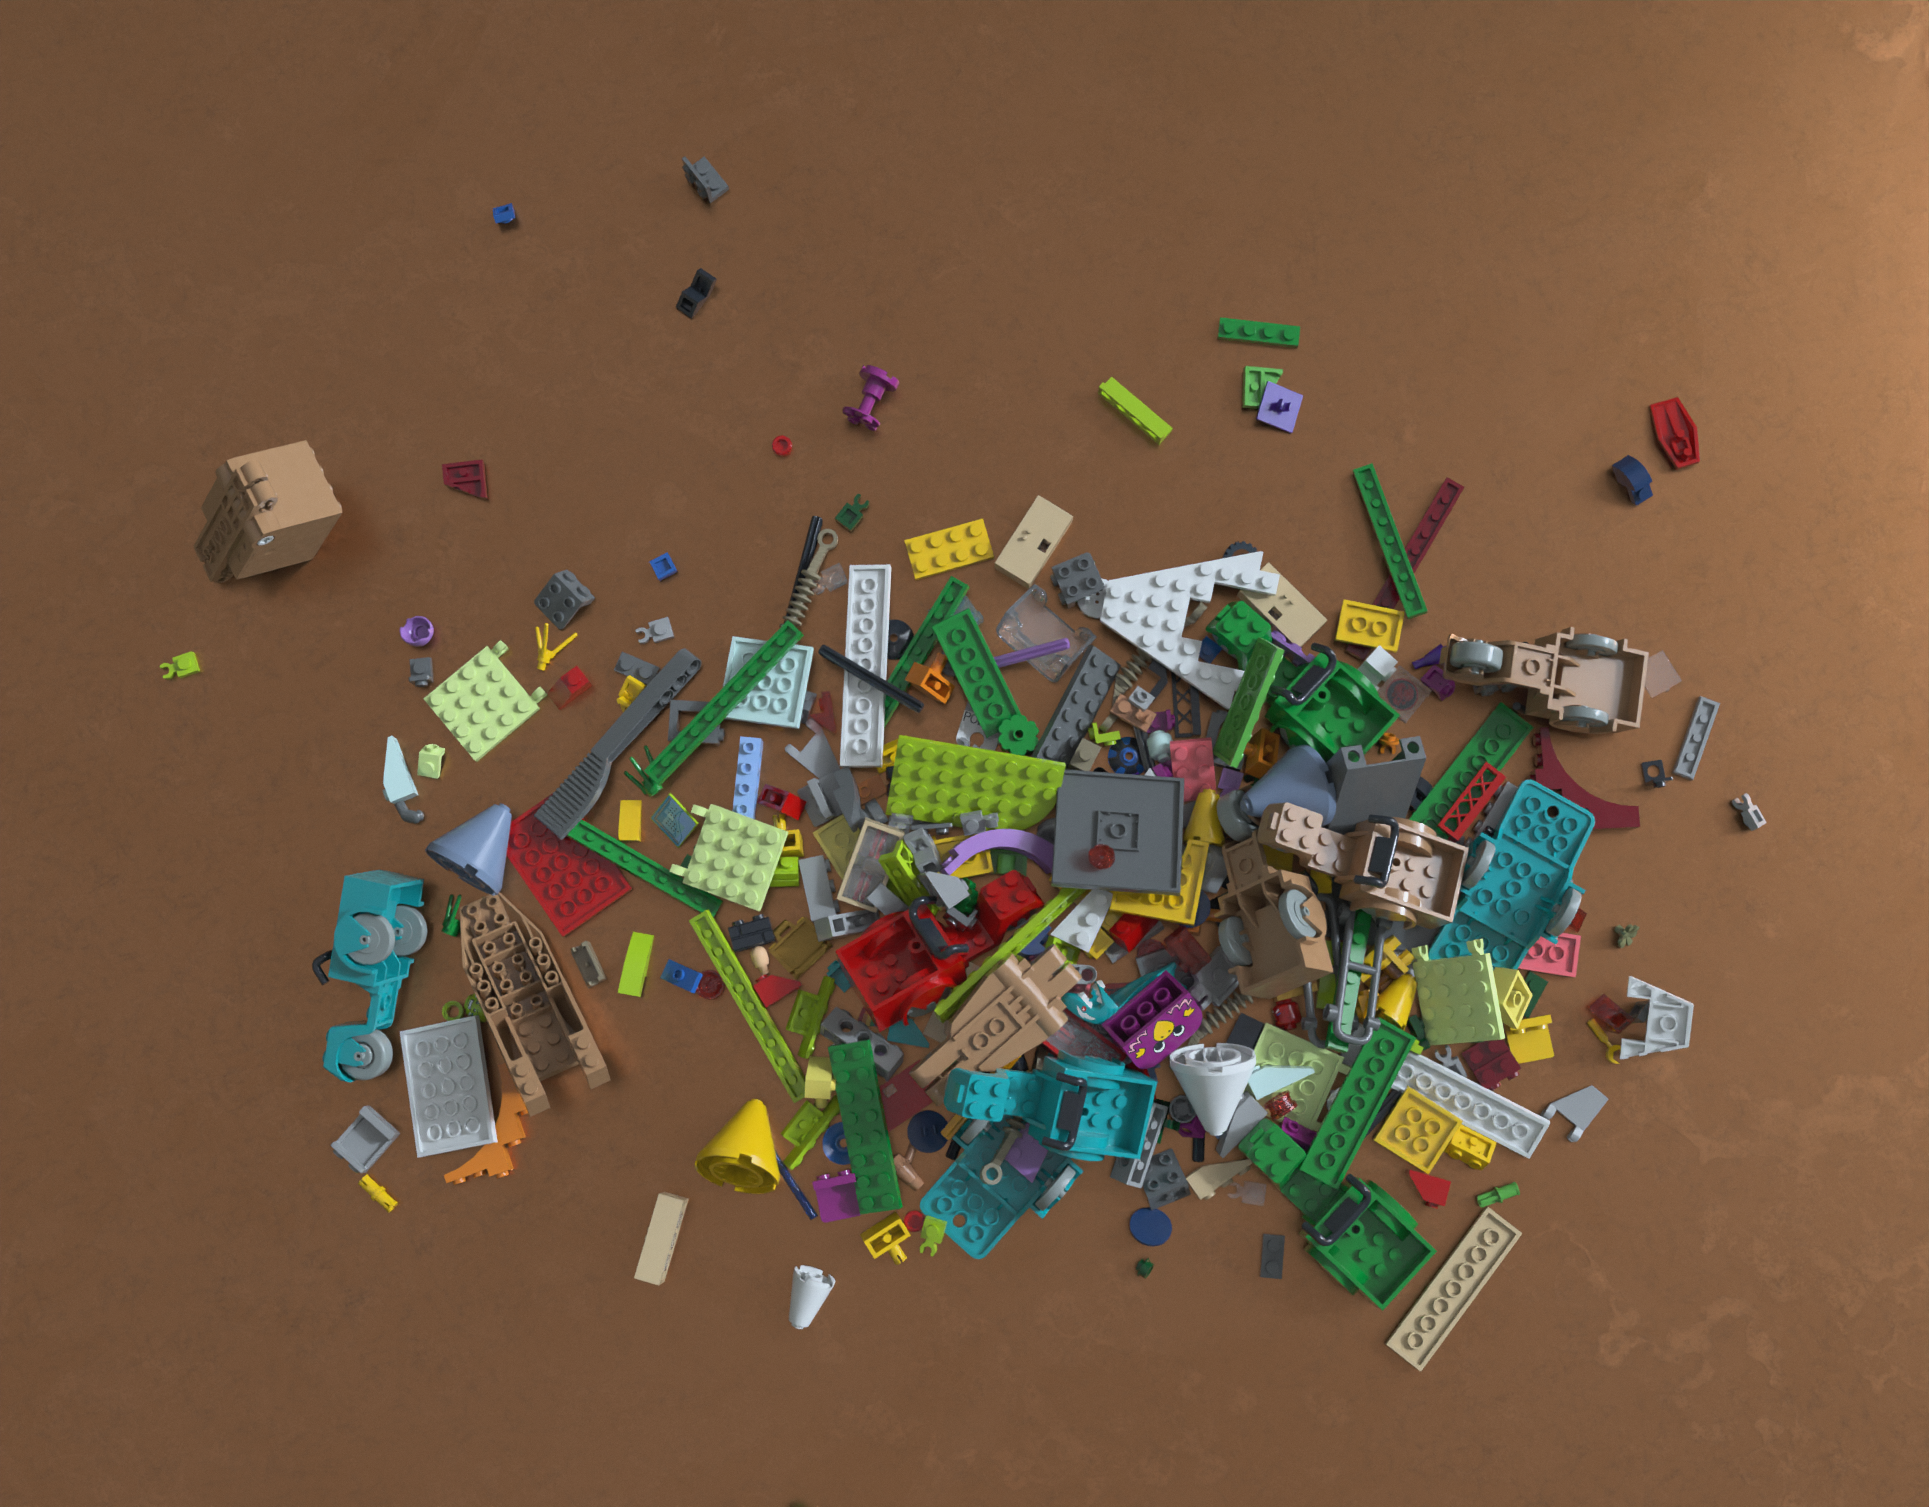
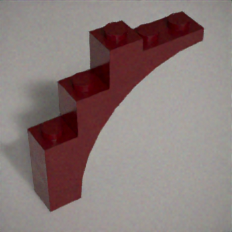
[1528,727,1640,831]

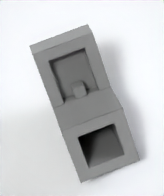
[903,828,943,873]

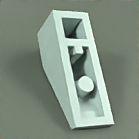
[383,736,418,804]
[1248,1064,1315,1100]

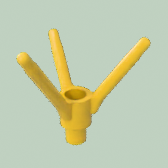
[535,623,578,670]

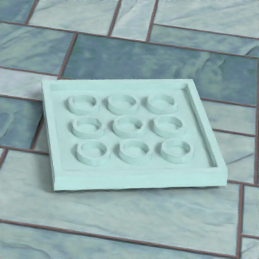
[723,636,814,729]

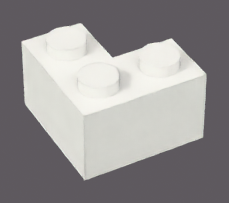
[1357,645,1398,691]

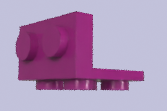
[812,1170,862,1223]

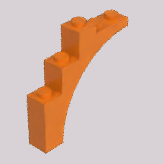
[444,1063,529,1185]

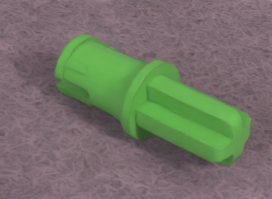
[1476,1182,1520,1207]

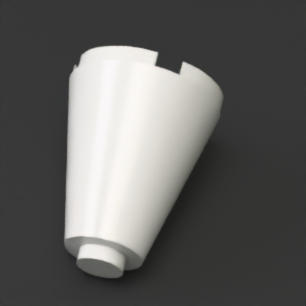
[789,1265,835,1329]

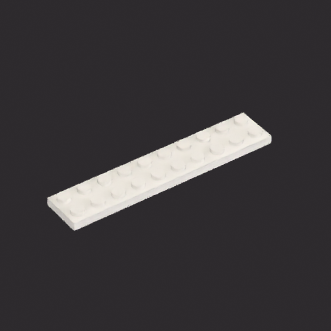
[840,564,891,767]
[1340,1023,1550,1159]

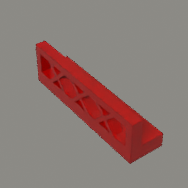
[1437,762,1506,843]

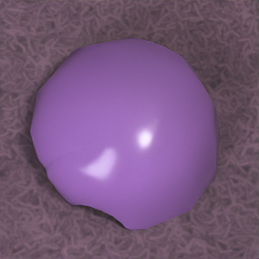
[399,616,434,647]

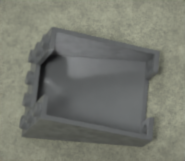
[1322,736,1426,835]

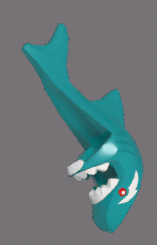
[1061,962,1187,1024]

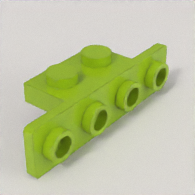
[786,976,835,1059]
[780,1095,840,1170]

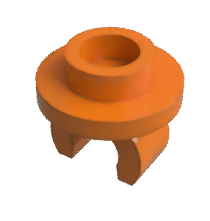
[1378,733,1399,754]

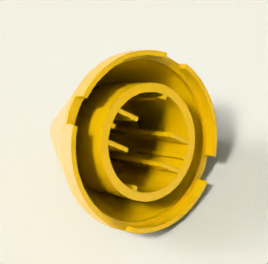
[694,1099,780,1194]

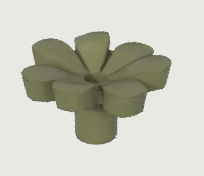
[1614,924,1639,948]

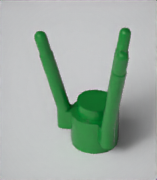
[624,745,663,797]
[441,894,483,937]

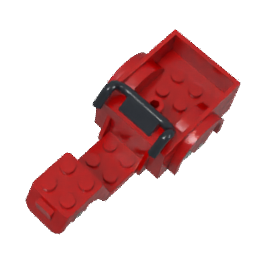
[835,870,1044,1032]

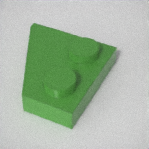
[1242,366,1283,409]

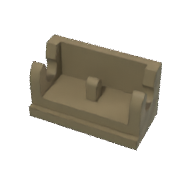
[570,941,608,989]

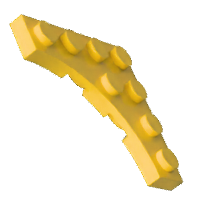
[1110,839,1209,926]

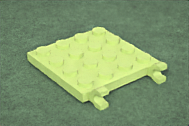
[424,640,548,762]
[669,804,789,911]
[1412,938,1505,1045]
[1243,1022,1351,1131]

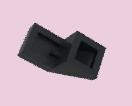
[676,268,717,318]
[1146,659,1168,702]

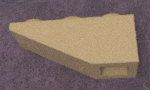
[1185,1159,1253,1200]

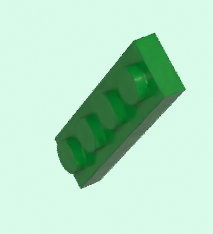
[1217,317,1300,348]

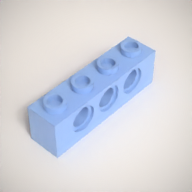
[732,736,763,819]

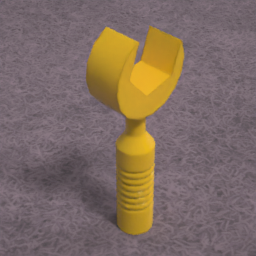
[1587,1018,1621,1064]

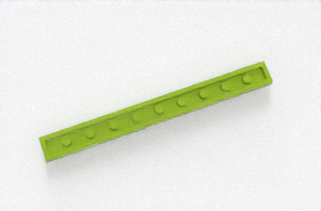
[934,887,1087,1024]
[689,909,806,1103]

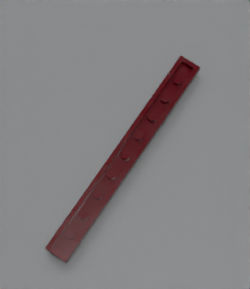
[1345,477,1464,661]

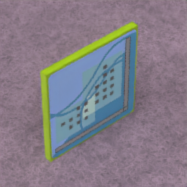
[650,793,699,848]

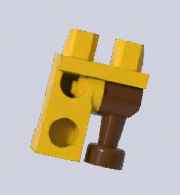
[1361,934,1414,993]

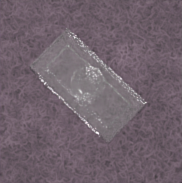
[891,813,914,830]

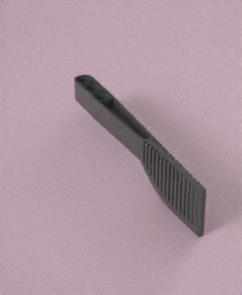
[534,648,701,840]

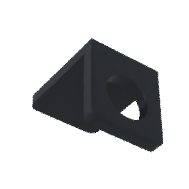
[1641,760,1673,788]

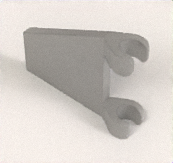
[785,718,840,779]
[1540,1085,1608,1142]

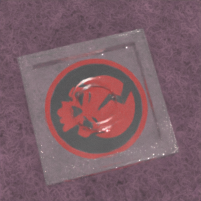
[1378,665,1432,723]

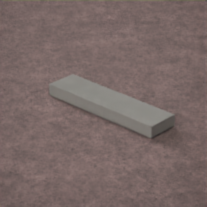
[1672,696,1720,781]

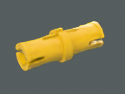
[358,1174,398,1213]

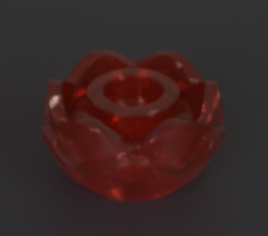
[1089,844,1115,870]

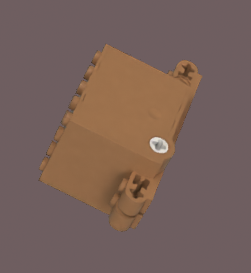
[193,440,343,583]

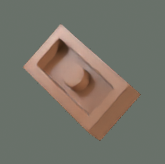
[1110,693,1156,733]

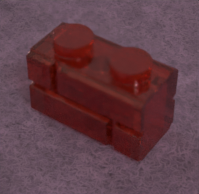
[1163,924,1212,975]

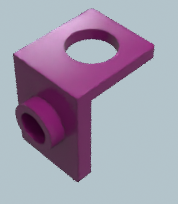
[1178,1114,1206,1138]

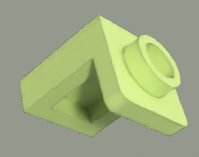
[417,744,445,779]

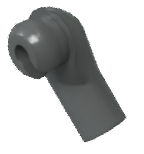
[394,801,424,824]

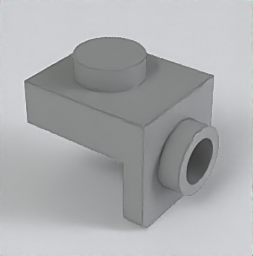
[1128,686,1155,712]

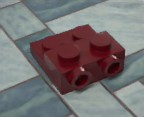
[1461,1039,1521,1091]

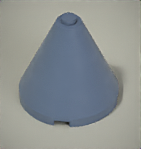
[1240,745,1336,827]
[425,803,512,896]

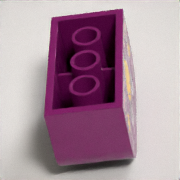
[1101,970,1202,1069]

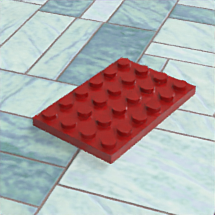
[506,793,632,937]

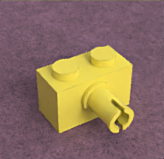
[805,1056,836,1108]

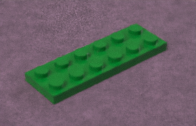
[931,608,1021,738]

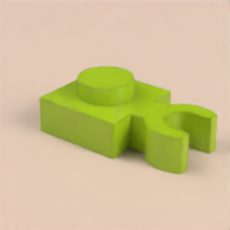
[160,651,200,680]
[920,1215,947,1257]

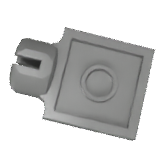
[1188,946,1239,1011]

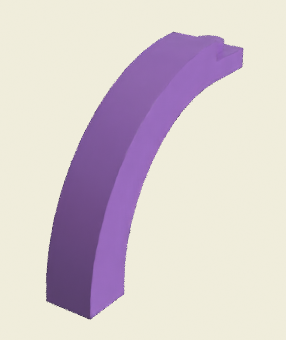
[939,829,1054,875]

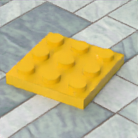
[1373,1085,1463,1174]

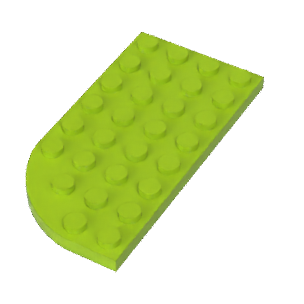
[886,735,1066,831]

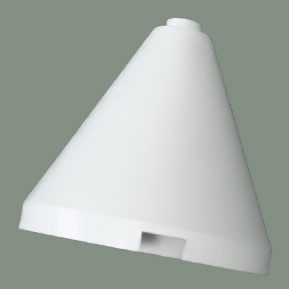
[1170,1043,1256,1136]

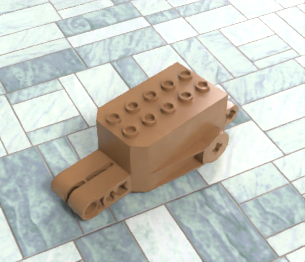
[909,944,1082,1106]

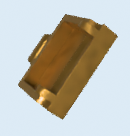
[769,916,833,980]

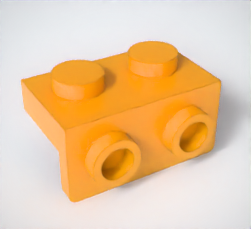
[1355,989,1379,1023]

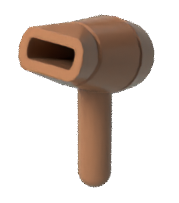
[893,1143,924,1191]

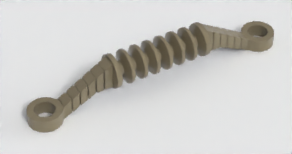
[779,529,838,628]
[1099,602,1207,733]
[1169,987,1260,1073]
[979,1045,1047,1185]

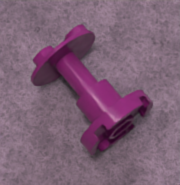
[842,365,899,431]

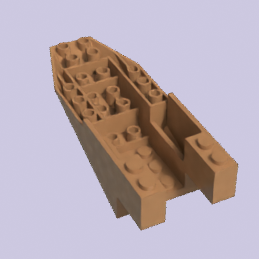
[460,892,610,1117]

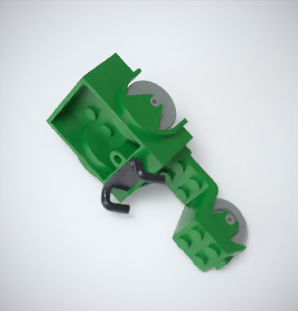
[1206,601,1400,763]
[1238,1118,1437,1311]

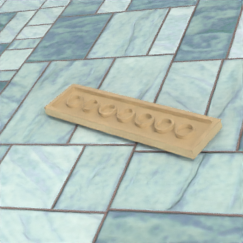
[1385,1206,1522,1371]

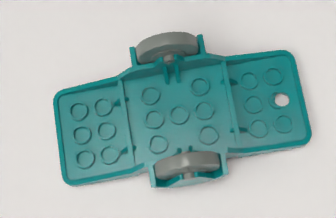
[1428,780,1595,971]
[920,1053,1084,1259]

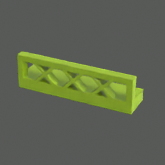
[1098,377,1173,445]
[878,840,939,917]

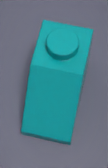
[887,1015,930,1048]

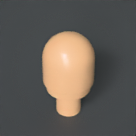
[750,946,769,975]

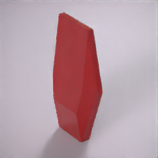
[1649,397,1700,470]

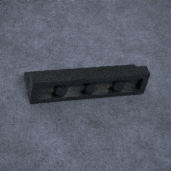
[1171,671,1201,739]

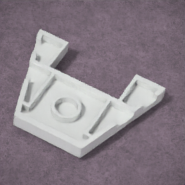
[1620,976,1694,1059]

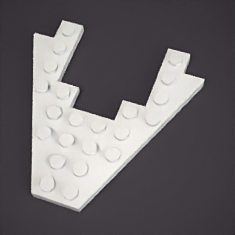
[1100,551,1280,710]

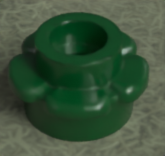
[1135,1258,1154,1279]

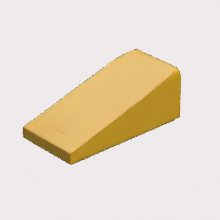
[618,800,642,842]

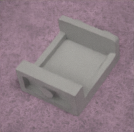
[330,1106,401,1173]

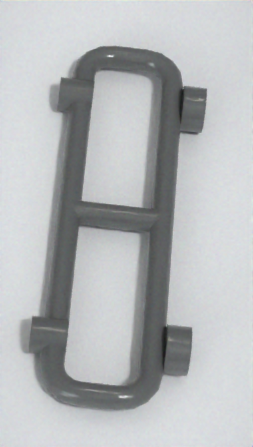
[1301,893,1359,1049]
[1323,901,1393,1046]

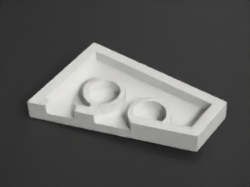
[1050,889,1113,952]

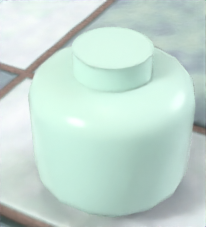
[1147,730,1173,763]

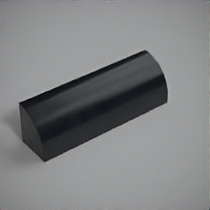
[1226,1013,1265,1050]

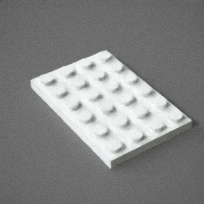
[400,1016,497,1158]

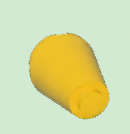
[1183,789,1225,847]
[1375,973,1418,1031]

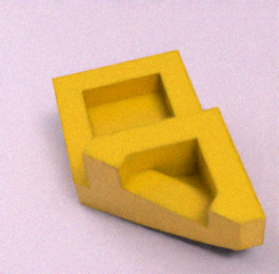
[616,675,647,712]

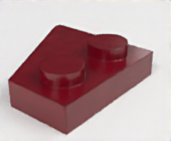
[442,459,488,500]

